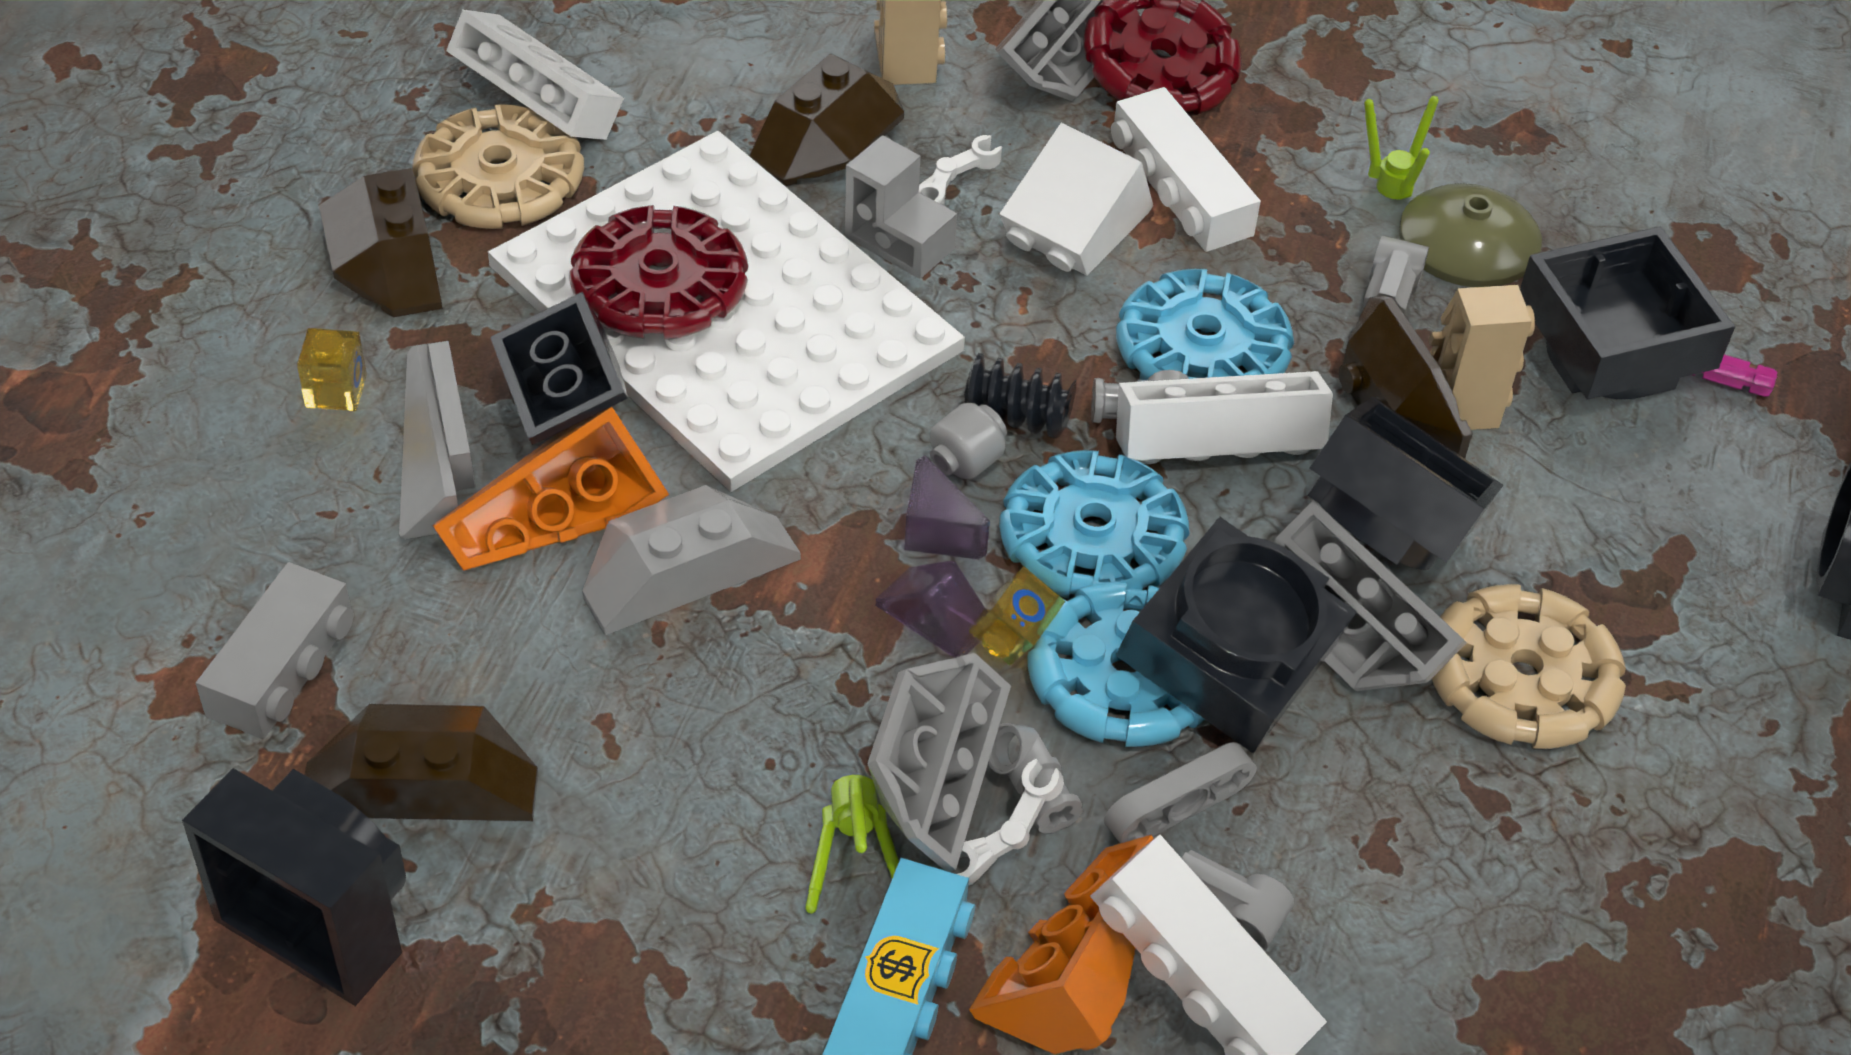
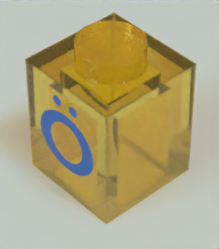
[297,328,367,411]
[968,566,1066,666]

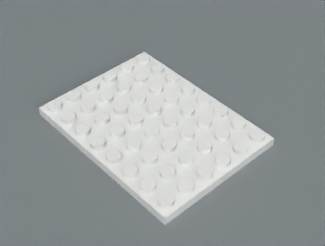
[488,131,965,492]

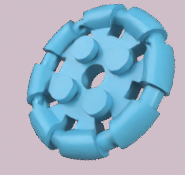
[1116,269,1294,380]
[999,450,1190,599]
[1027,581,1205,747]

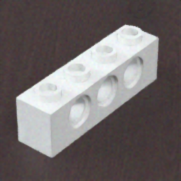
[446,10,624,140]

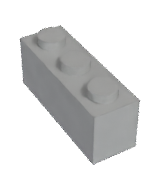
[196,562,354,739]

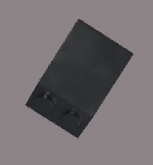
[490,292,628,445]

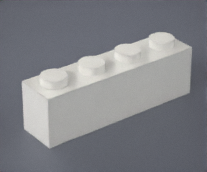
[1111,87,1261,252]
[1116,371,1333,464]
[1090,835,1327,1055]

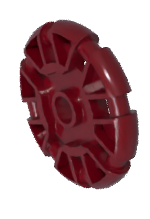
[1083,0,1242,114]
[569,205,749,340]

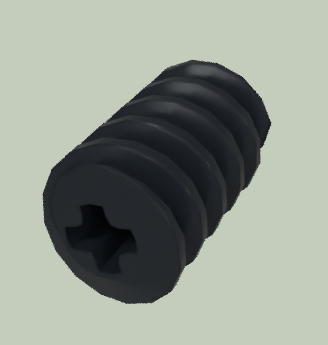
[964,353,1076,439]

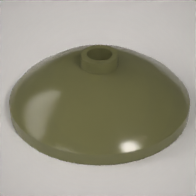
[1399,183,1542,287]

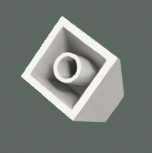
[1000,123,1154,276]

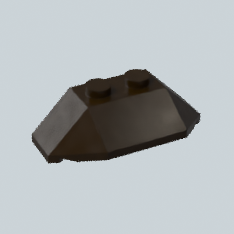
[749,53,904,187]
[319,168,443,318]
[1339,295,1473,458]
[304,704,538,821]

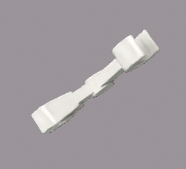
[919,135,1002,205]
[958,759,1064,886]

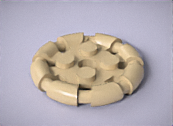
[412,104,584,229]
[1432,584,1626,749]

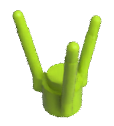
[1364,96,1439,200]
[805,775,899,914]

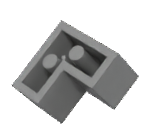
[845,135,957,279]

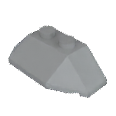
[995,0,1118,101]
[582,485,801,635]
[1276,500,1467,691]
[867,653,1011,872]

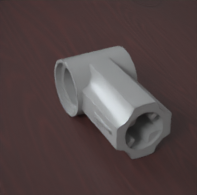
[1362,235,1429,314]
[1182,850,1294,951]

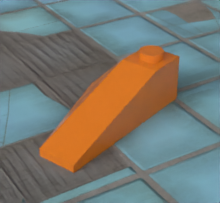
[432,406,669,571]
[969,835,1154,1054]

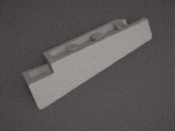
[399,341,475,539]

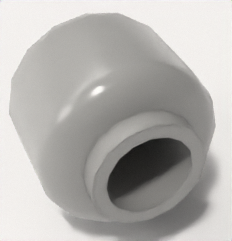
[930,403,1007,480]

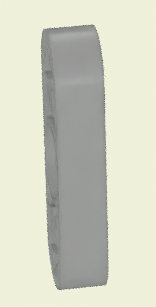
[1104,742,1257,843]

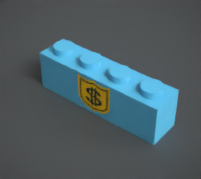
[823,858,975,1055]

